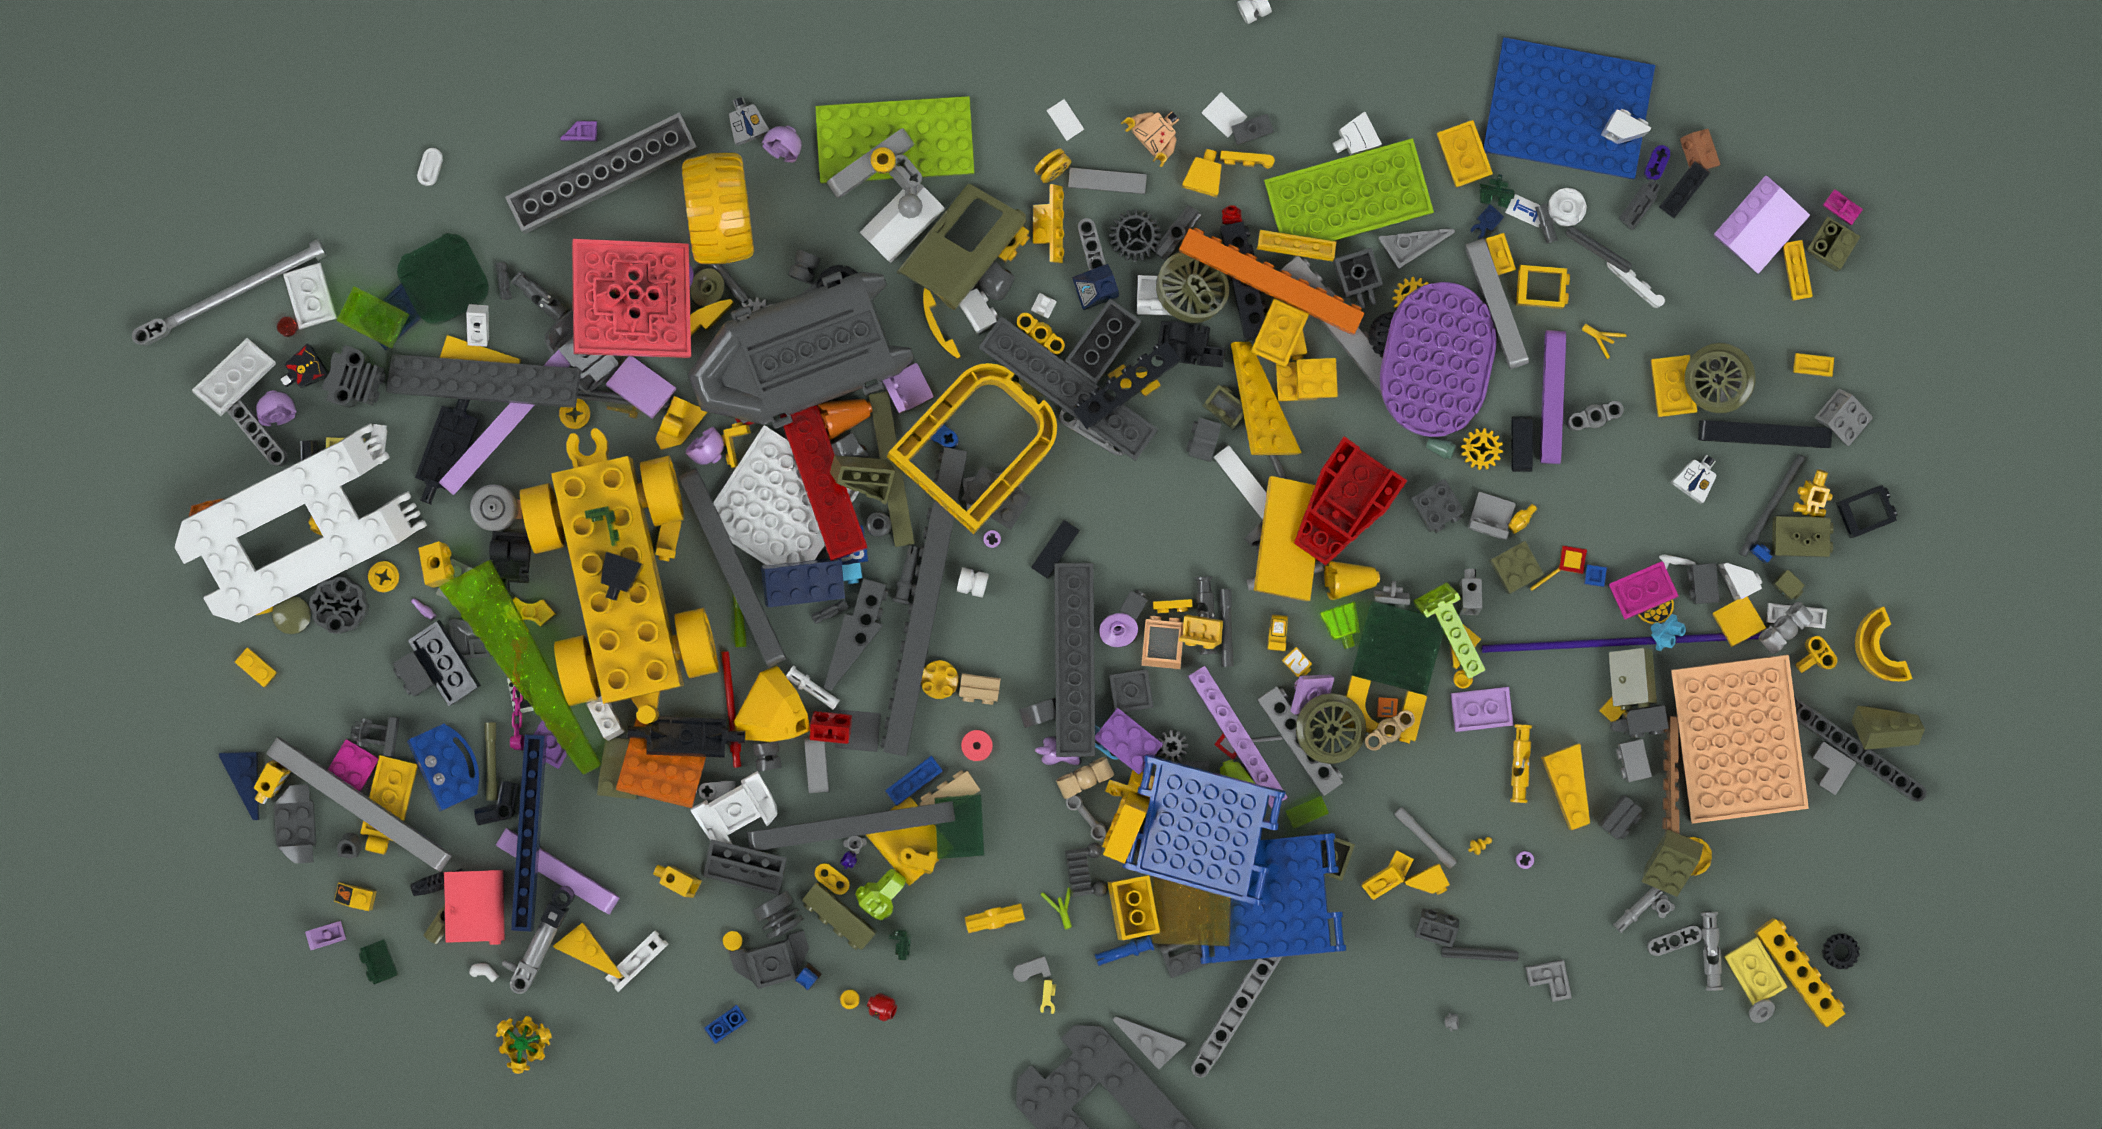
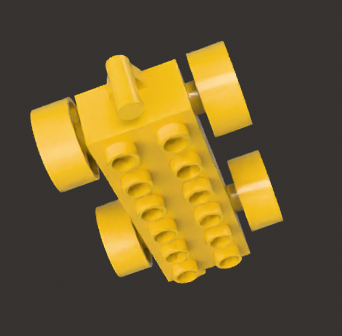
[520,428,719,724]

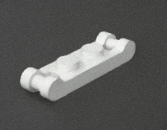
[1606,262,1665,308]
[605,930,669,992]

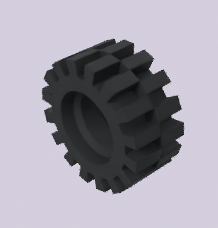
[1822,934,1860,969]

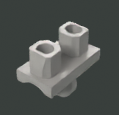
[1374,581,1410,613]

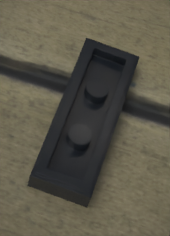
[1659,161,1710,218]
[1031,520,1080,578]

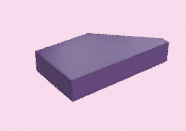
[561,121,597,141]

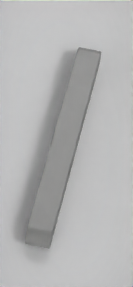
[266,737,452,872]

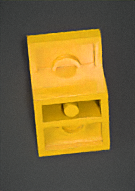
[1276,358,1338,402]

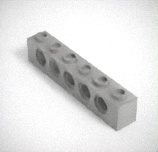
[1257,686,1343,796]

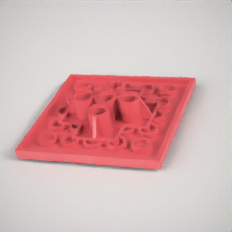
[572,239,691,358]

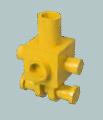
[1793,469,1833,518]

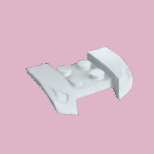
[690,771,777,844]

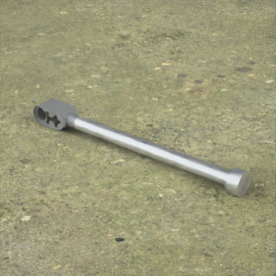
[132,239,327,346]

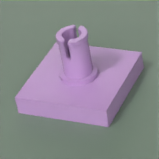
[1291,674,1334,715]

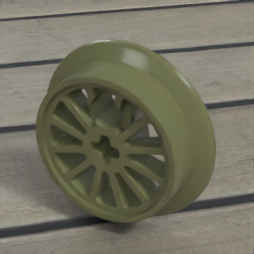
[1685,343,1756,413]
[1296,693,1366,764]

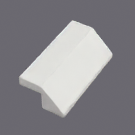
[859,180,945,263]

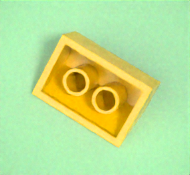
[1107,875,1160,940]

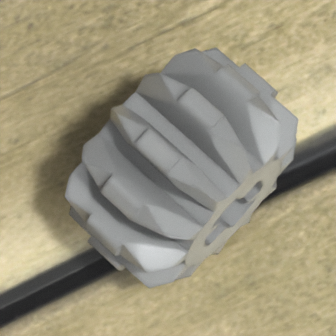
[1157,730,1188,762]

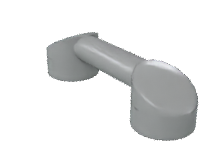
[1066,794,1107,840]

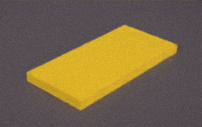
[1254,476,1316,601]

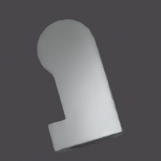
[1013,955,1051,982]

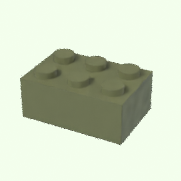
[1641,829,1703,897]

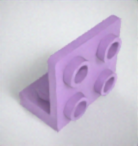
[883,363,934,414]

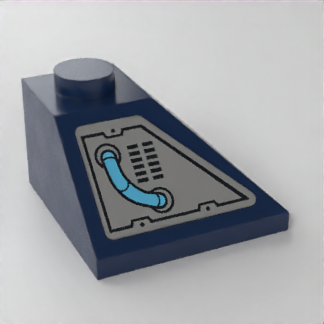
[1072,264,1119,310]

